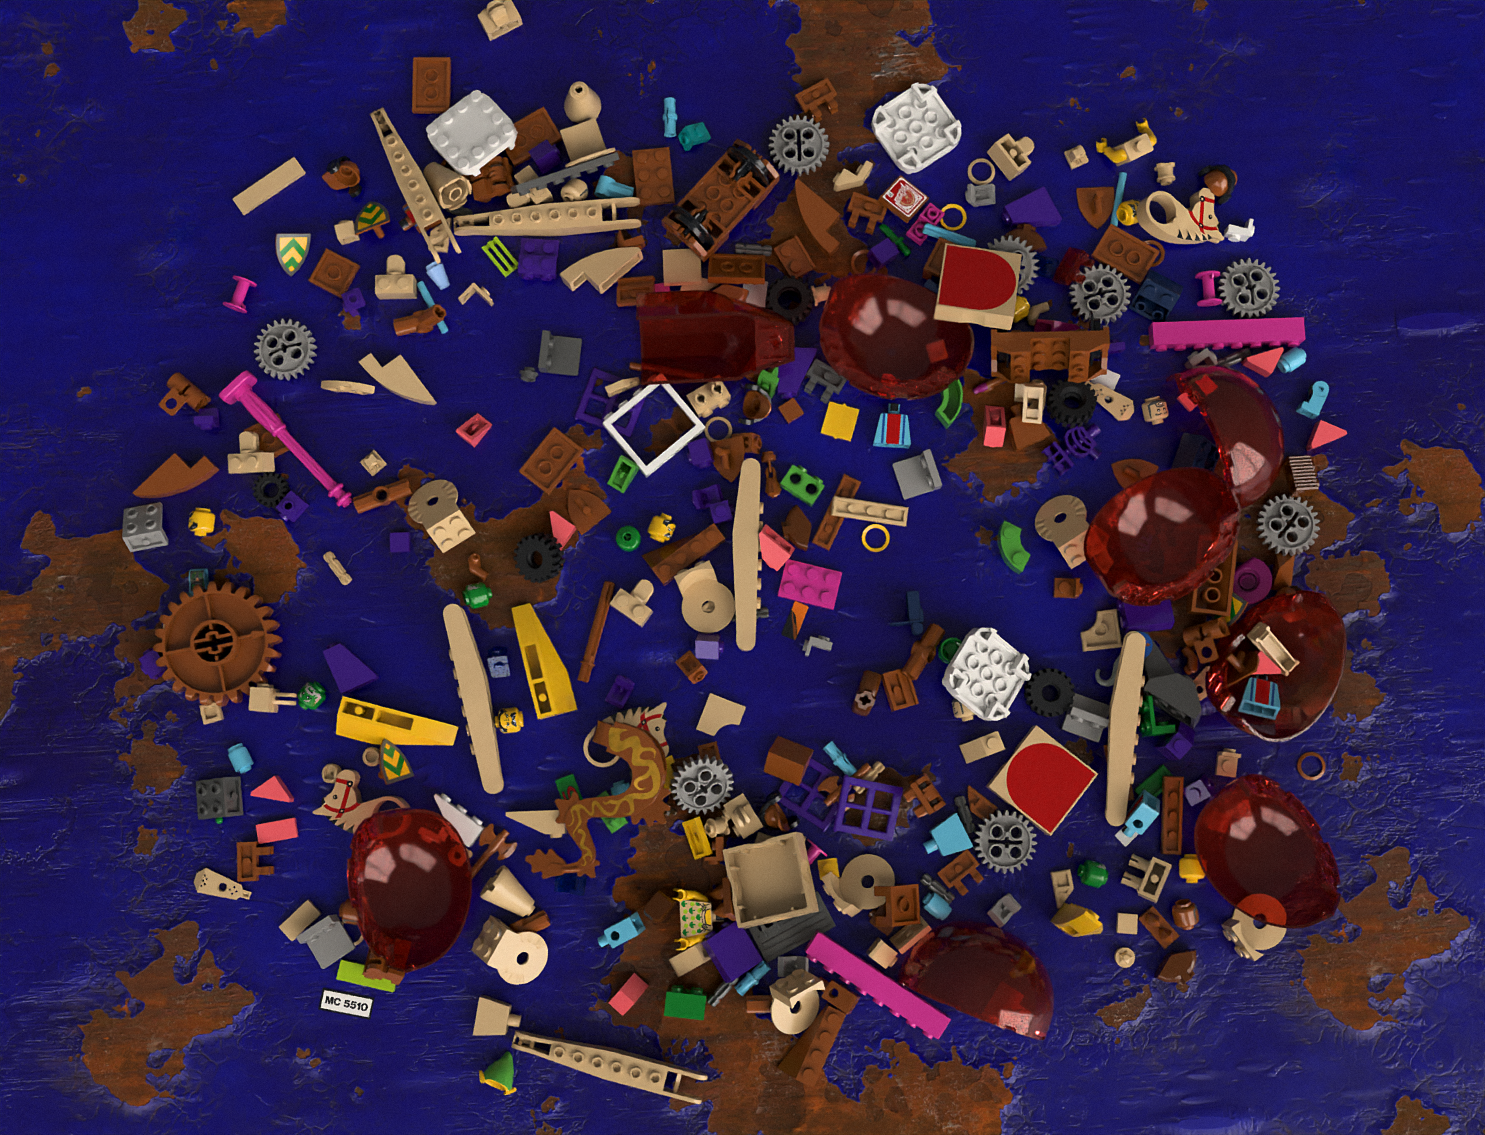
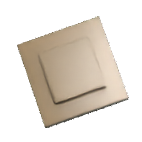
[1064,145,1089,170]
[360,450,387,476]

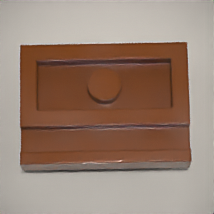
[773,235,816,279]
[616,275,655,307]
[881,668,919,712]

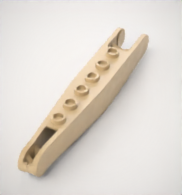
[370,107,461,264]
[453,197,641,237]
[732,458,764,651]
[443,604,504,794]
[1105,631,1146,826]
[511,1030,708,1104]

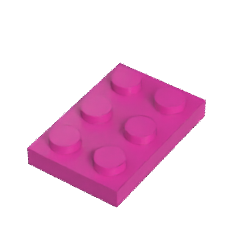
[777,559,842,610]

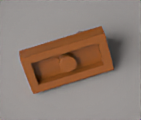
[709,877,736,921]
[1138,906,1179,949]

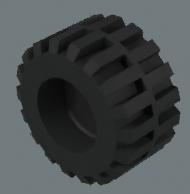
[765,275,813,327]

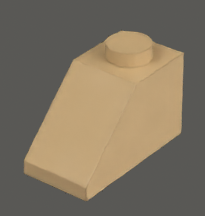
[959,731,1005,764]
[866,937,898,969]

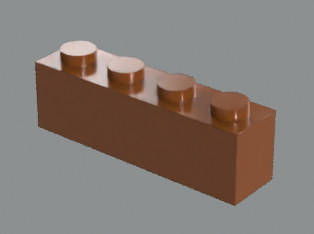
[641,523,725,586]
[777,1003,846,1088]

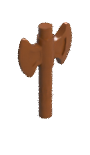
[817,762,871,811]
[466,823,517,879]

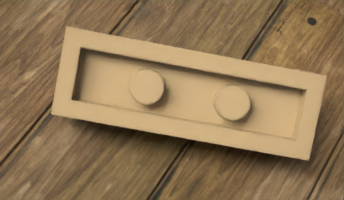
[1246,622,1300,676]

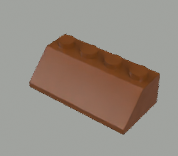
[1186,535,1238,617]

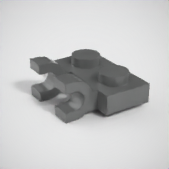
[804,358,849,404]

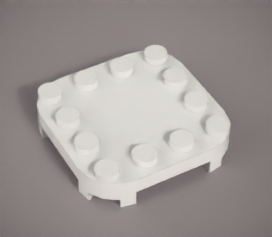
[871,82,962,174]
[426,90,518,176]
[942,628,1031,721]

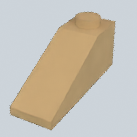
[506,810,567,838]

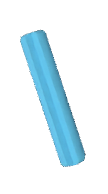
[922,223,976,247]

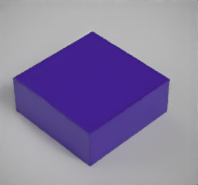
[390,532,410,553]

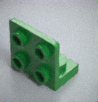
[1138,695,1176,737]

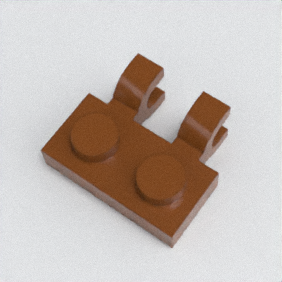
[795,78,838,124]
[847,192,888,235]
[237,841,274,882]
[937,849,984,896]

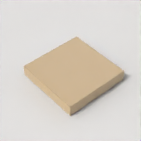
[663,249,702,286]

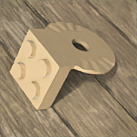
[560,118,616,168]
[408,480,475,553]
[1035,495,1104,569]
[674,560,735,633]
[821,854,895,917]
[1221,894,1287,961]
[471,915,548,985]
[769,968,825,1034]

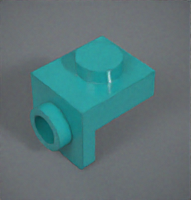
[678,122,711,151]

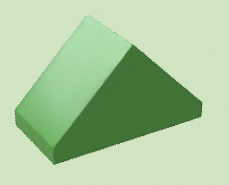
[607,455,639,493]

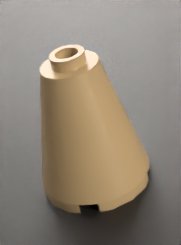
[564,81,601,124]
[424,162,472,210]
[480,865,535,917]

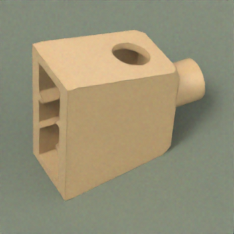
[473,995,521,1036]

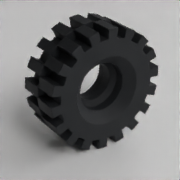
[1046,378,1097,428]
[513,532,565,583]
[1024,668,1075,717]

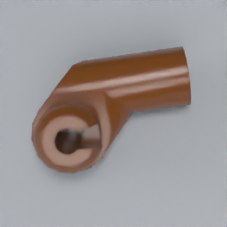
[1181,646,1198,675]

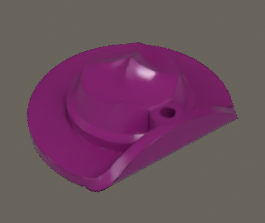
[1233,557,1272,604]

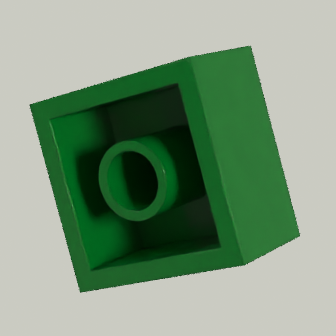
[664,984,707,1020]

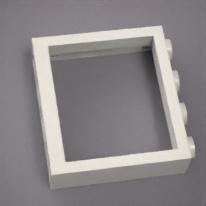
[603,375,705,478]

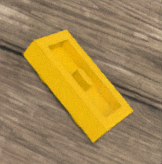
[682,816,713,860]

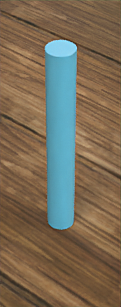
[1110,172,1127,227]
[416,281,448,334]

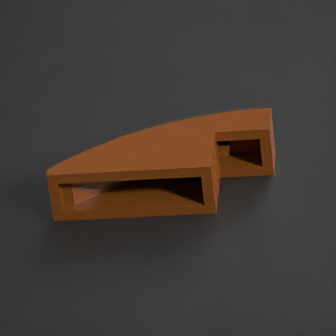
[794,178,840,259]
[132,453,220,498]

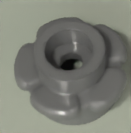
[519,367,538,382]

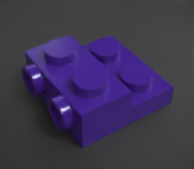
[518,238,560,281]

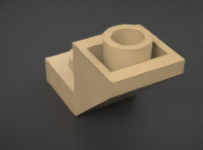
[833,161,873,191]
[669,939,711,977]

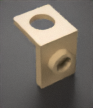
[458,282,494,307]

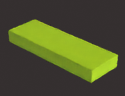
[336,959,396,992]

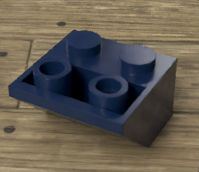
[1129,269,1184,322]
[1171,433,1221,485]

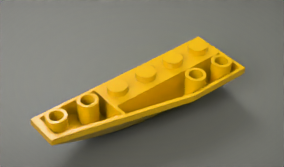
[511,603,578,720]
[336,696,459,745]
[1050,903,1103,937]

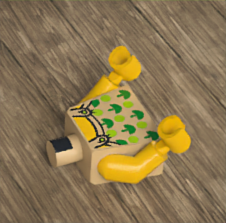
[1096,118,1157,166]
[672,888,724,950]

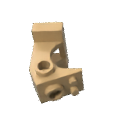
[1014,379,1047,424]

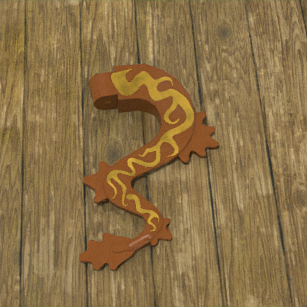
[525,720,671,879]

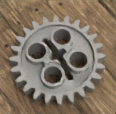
[769,115,829,176]
[984,235,1040,295]
[1217,258,1280,319]
[1068,264,1131,325]
[254,319,317,381]
[1256,494,1320,556]
[670,754,734,815]
[973,809,1037,874]

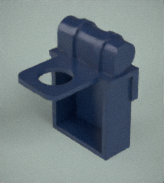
[889,591,924,636]

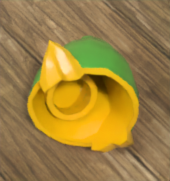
[479,1051,517,1095]

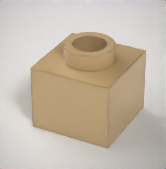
[334,220,360,245]

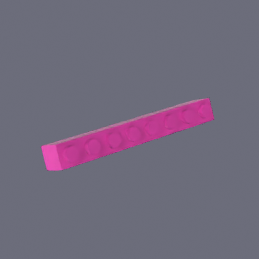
[1148,317,1305,352]
[804,930,951,1040]

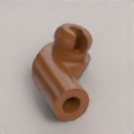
[468,553,489,581]

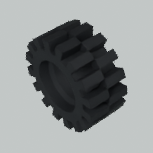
[252,472,290,508]

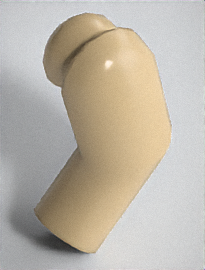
[1026,302,1049,326]

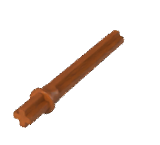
[577,581,615,683]

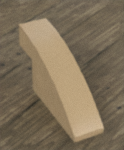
[560,247,643,294]
[359,353,437,405]

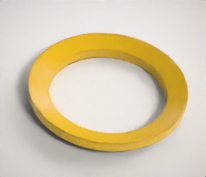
[940,204,967,231]
[862,524,890,552]

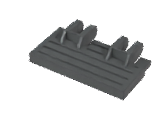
[749,891,836,963]

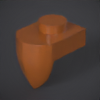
[617,229,645,251]

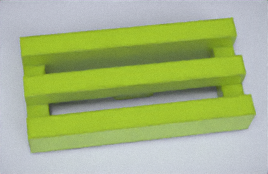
[481,236,518,278]

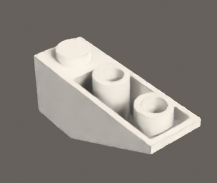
[434,793,485,847]

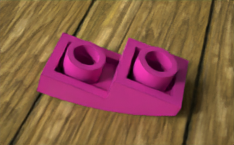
[906,203,945,246]

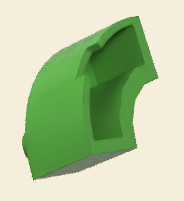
[934,372,963,429]
[997,521,1031,574]

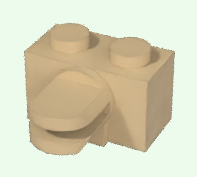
[478,0,523,41]
[987,133,1034,181]
[506,165,554,209]
[375,255,417,300]
[228,431,275,474]
[610,580,654,627]
[249,684,297,713]
[722,793,763,839]

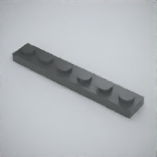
[510,152,619,196]

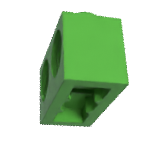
[780,465,825,507]

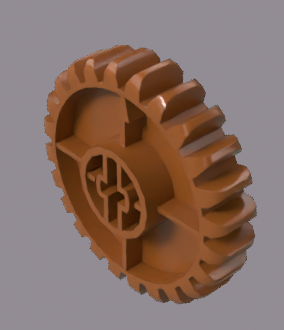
[153,581,283,706]

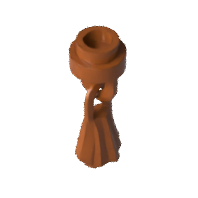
[761,451,782,498]

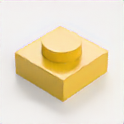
[817,858,840,880]

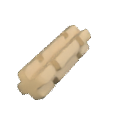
[323,551,352,585]
[853,761,885,794]

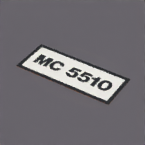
[318,988,375,1020]

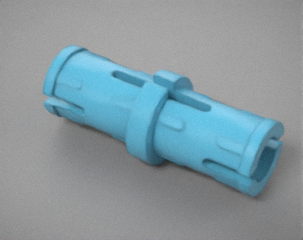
[663,97,677,137]
[823,741,857,777]
[734,960,771,996]

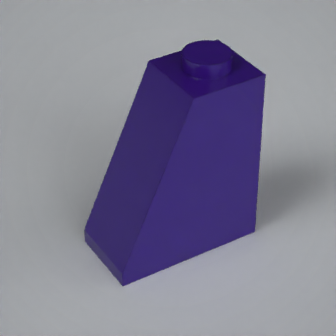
[1001,187,1062,228]
[777,347,817,399]
[323,642,380,694]
[1155,721,1195,760]

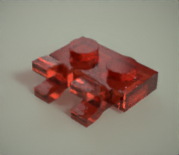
[1052,247,1095,286]

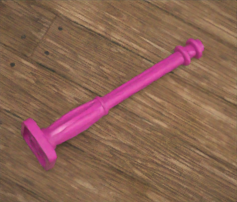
[219,370,353,508]

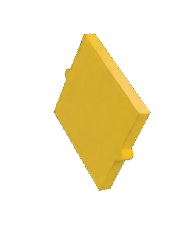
[821,401,859,442]

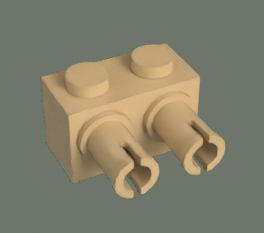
[686,377,731,418]
[1121,854,1172,903]

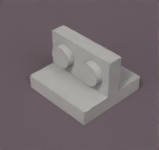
[1061,693,1110,743]

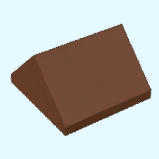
[763,736,814,786]

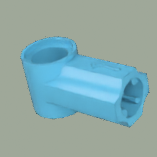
[594,175,634,199]

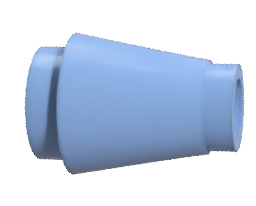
[426,261,450,290]

